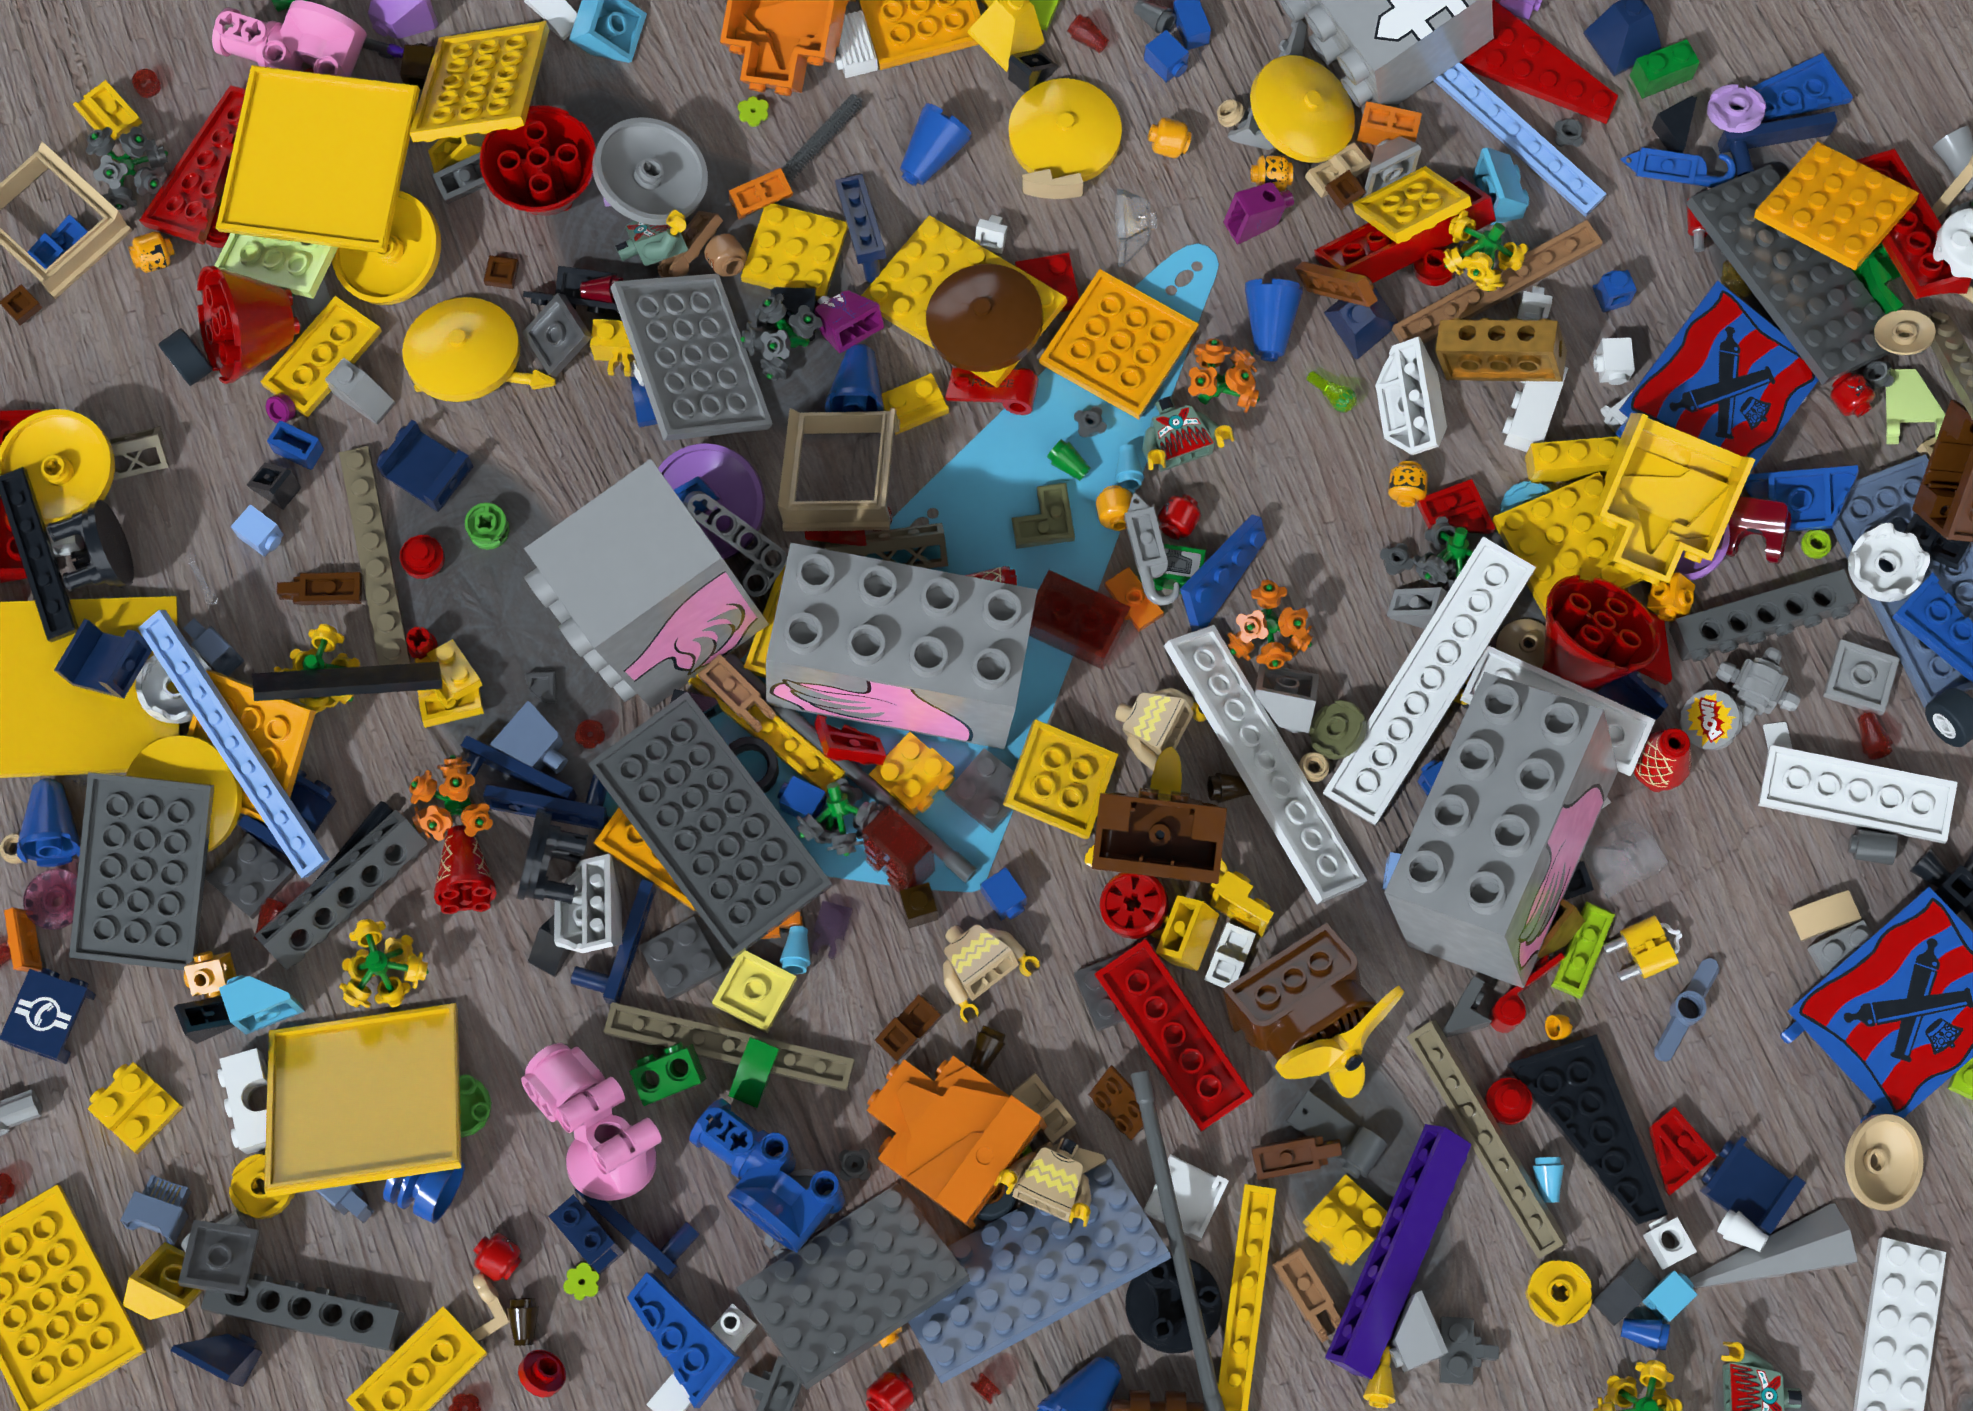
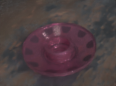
[23,869,77,930]

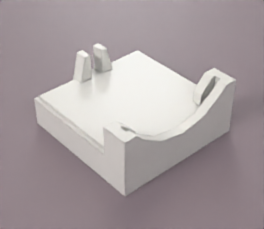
[1144,1154,1229,1242]

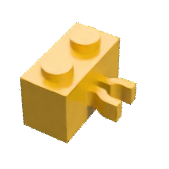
[590,319,635,377]
[1150,895,1220,971]

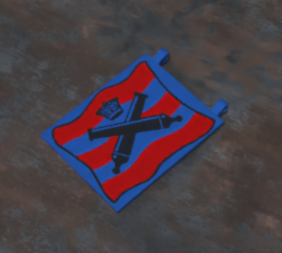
[1616,281,1818,474]
[1780,887,1973,1123]

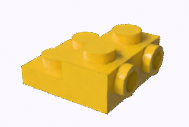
[868,732,955,816]
[1208,870,1274,937]
[87,1062,183,1154]
[1302,1174,1387,1266]

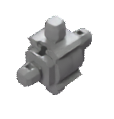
[1716,647,1801,726]

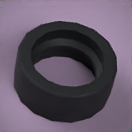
[728,736,779,794]

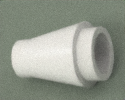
[1717,1210,1769,1253]

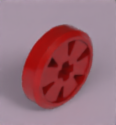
[1100,873,1169,939]

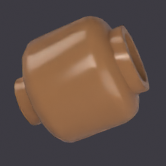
[704,234,747,277]

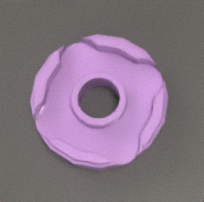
[1707,84,1766,133]

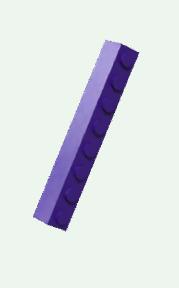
[1325,1124,1472,1379]

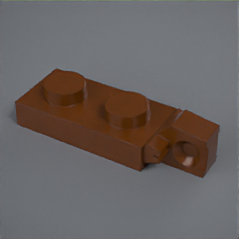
[277,572,362,606]
[1251,1135,1343,1180]

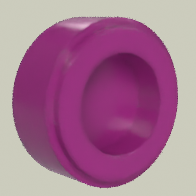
[266,393,296,423]

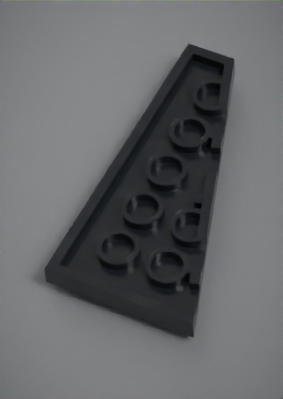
[1507,1034,1668,1226]

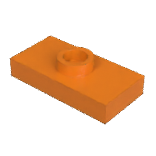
[1104,567,1164,632]
[4,907,42,972]

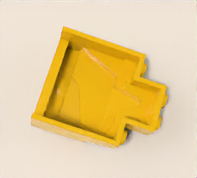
[1594,413,1755,586]

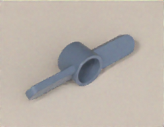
[1654,958,1720,1062]

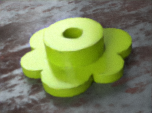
[737,96,769,127]
[563,1262,600,1301]

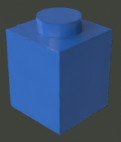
[1144,30,1189,83]
[777,776,827,819]
[980,867,1027,921]

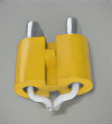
[1603,915,1682,982]

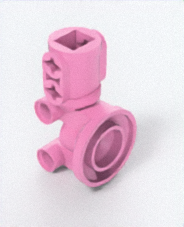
[212,0,367,77]
[521,1043,661,1201]

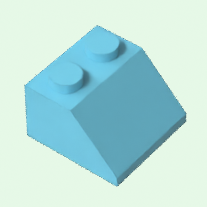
[569,0,647,63]
[1473,147,1529,226]
[219,975,305,1035]

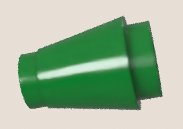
[1047,439,1091,481]

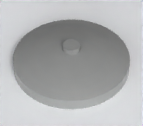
[592,117,708,225]

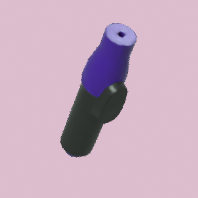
[362,38,404,60]

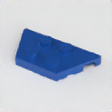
[1744,465,1859,532]

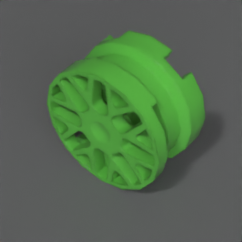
[465,503,510,550]

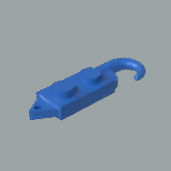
[1620,147,1736,188]

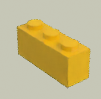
[1525,436,1620,484]

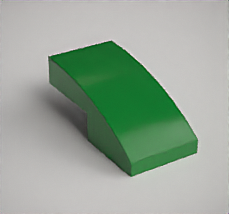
[1861,256,1904,314]
[728,1037,780,1108]

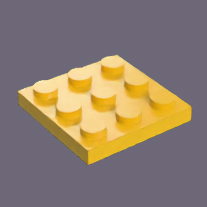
[1352,166,1472,244]
[741,203,848,301]
[1003,719,1118,839]

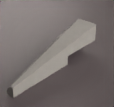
[1228,20,1306,150]
[1689,1203,1858,1289]

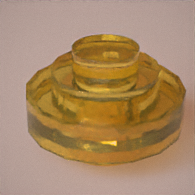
[1721,259,1753,299]

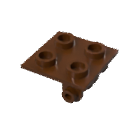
[1088,1065,1144,1141]

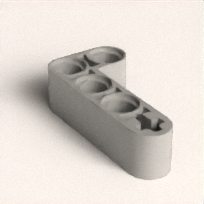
[684,491,787,597]

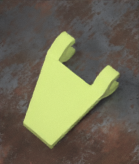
[1886,369,1945,444]

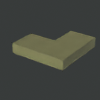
[1012,483,1075,549]

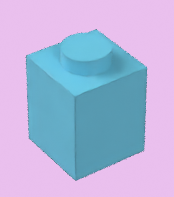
[1642,1270,1698,1324]

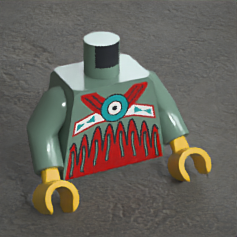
[615,209,688,266]
[1142,397,1235,472]
[1721,1342,1802,1411]

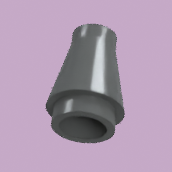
[1134,0,1176,34]

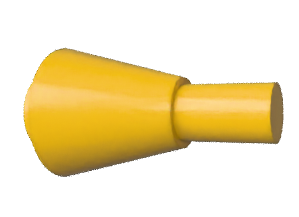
[1363,1346,1396,1408]

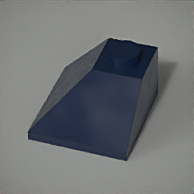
[1583,0,1662,77]
[1323,285,1398,359]
[171,1333,262,1387]

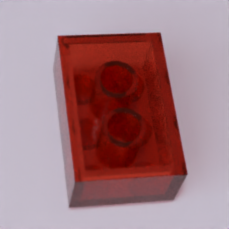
[1029,570,1131,670]
[862,805,935,893]

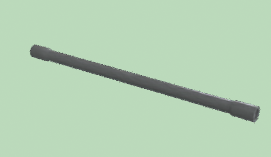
[726,653,978,883]
[1131,1070,1225,1411]

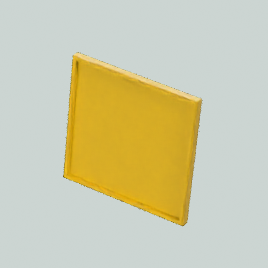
[216,65,420,253]
[0,596,180,778]
[264,1003,462,1197]

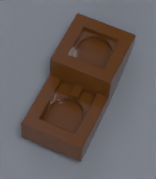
[875,994,944,1062]

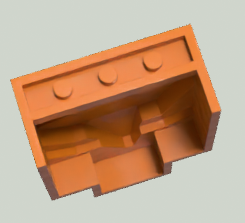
[720,0,856,96]
[866,1056,1048,1230]

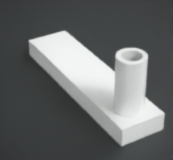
[646,1304,757,1411]

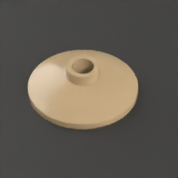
[1874,310,1936,355]
[1496,619,1545,669]

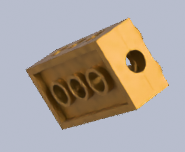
[1435,318,1567,382]

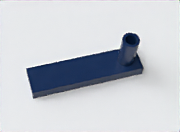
[1717,111,1838,177]
[835,174,886,283]
[460,735,577,801]
[483,774,608,830]
[571,879,656,1004]
[575,1189,700,1279]

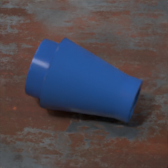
[1620,1318,1670,1352]

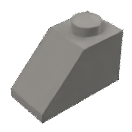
[325,358,396,425]
[1387,587,1448,629]

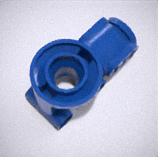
[689,1098,845,1253]

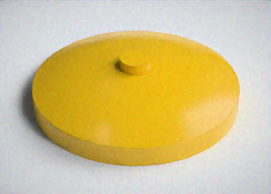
[1250,55,1355,163]
[1009,78,1122,182]
[332,191,441,305]
[402,297,520,402]
[0,409,115,527]
[126,735,242,853]

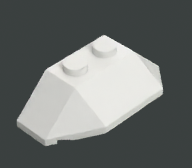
[1375,337,1447,455]
[554,853,622,953]

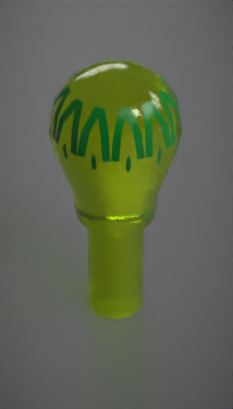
[1306,371,1357,413]

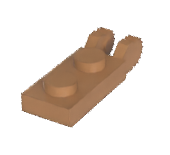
[657,211,723,278]
[698,654,776,733]
[1272,1248,1341,1343]

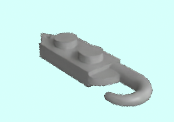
[1124,493,1180,606]

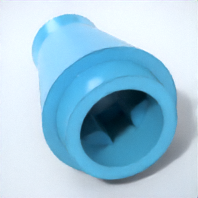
[1115,445,1144,491]
[780,926,811,974]
[1532,1157,1564,1203]

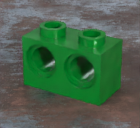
[629,1042,707,1106]

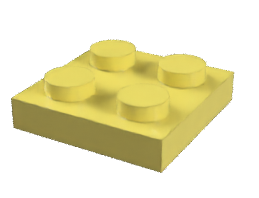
[712,950,797,1033]

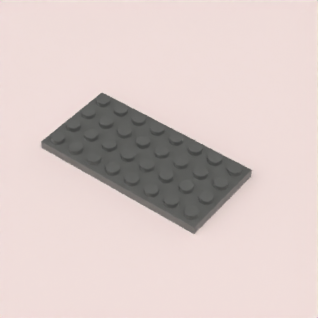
[1685,164,1890,385]
[588,692,833,960]

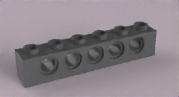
[1669,569,1858,662]
[254,810,428,970]
[201,1273,405,1352]

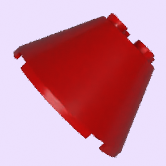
[480,105,596,216]
[197,266,300,384]
[1542,575,1661,690]

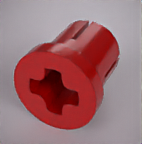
[406,627,439,660]

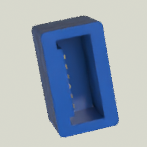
[1173,0,1211,50]
[267,421,324,470]

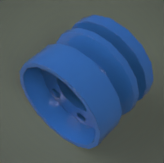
[383,1161,465,1224]

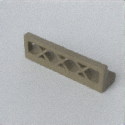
[108,426,169,480]
[825,523,948,569]

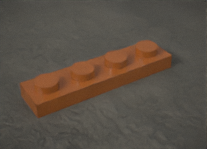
[1295,261,1378,307]

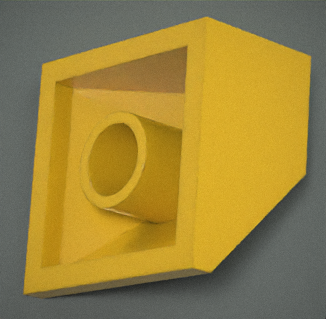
[967,0,1045,72]
[123,1242,204,1320]

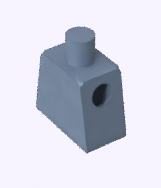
[490,701,568,774]

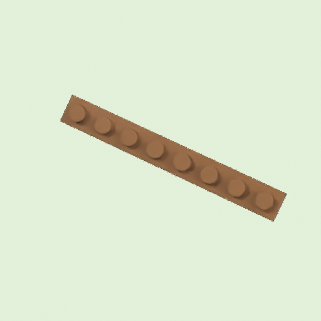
[1392,220,1603,344]

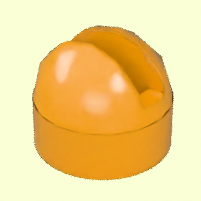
[1545,1014,1573,1040]

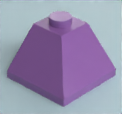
[368,0,438,39]

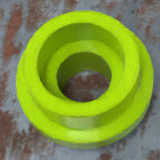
[1801,530,1832,559]

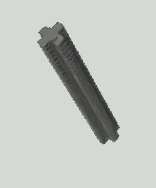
[781,94,863,183]

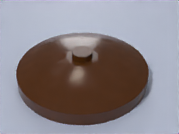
[926,264,1043,372]

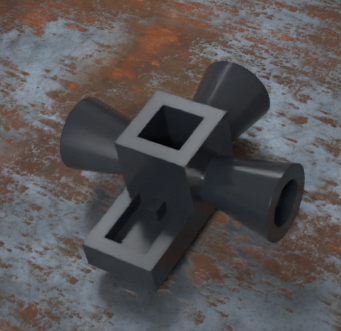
[1910,849,1973,922]

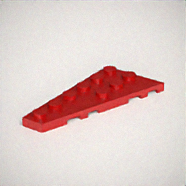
[1460,0,1618,124]
[139,85,246,245]

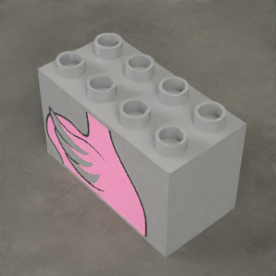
[524,459,769,709]
[766,543,1037,750]
[1384,672,1618,988]

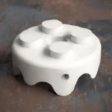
[1933,208,1973,279]
[1848,523,1930,602]
[135,647,212,724]

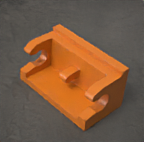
[1357,101,1422,145]
[729,168,793,220]

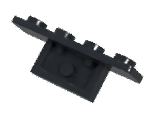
[523,266,620,316]

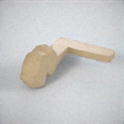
[470,1272,510,1342]

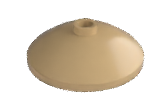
[1845,1114,1924,1211]

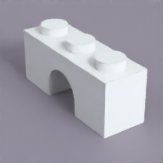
[217,1048,268,1154]

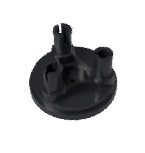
[48,500,134,592]
[516,808,588,904]
[1125,1255,1222,1354]

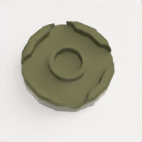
[1309,700,1367,760]

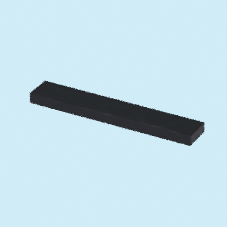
[0,467,79,642]
[252,662,442,701]

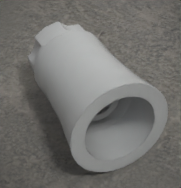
[1932,126,1973,193]

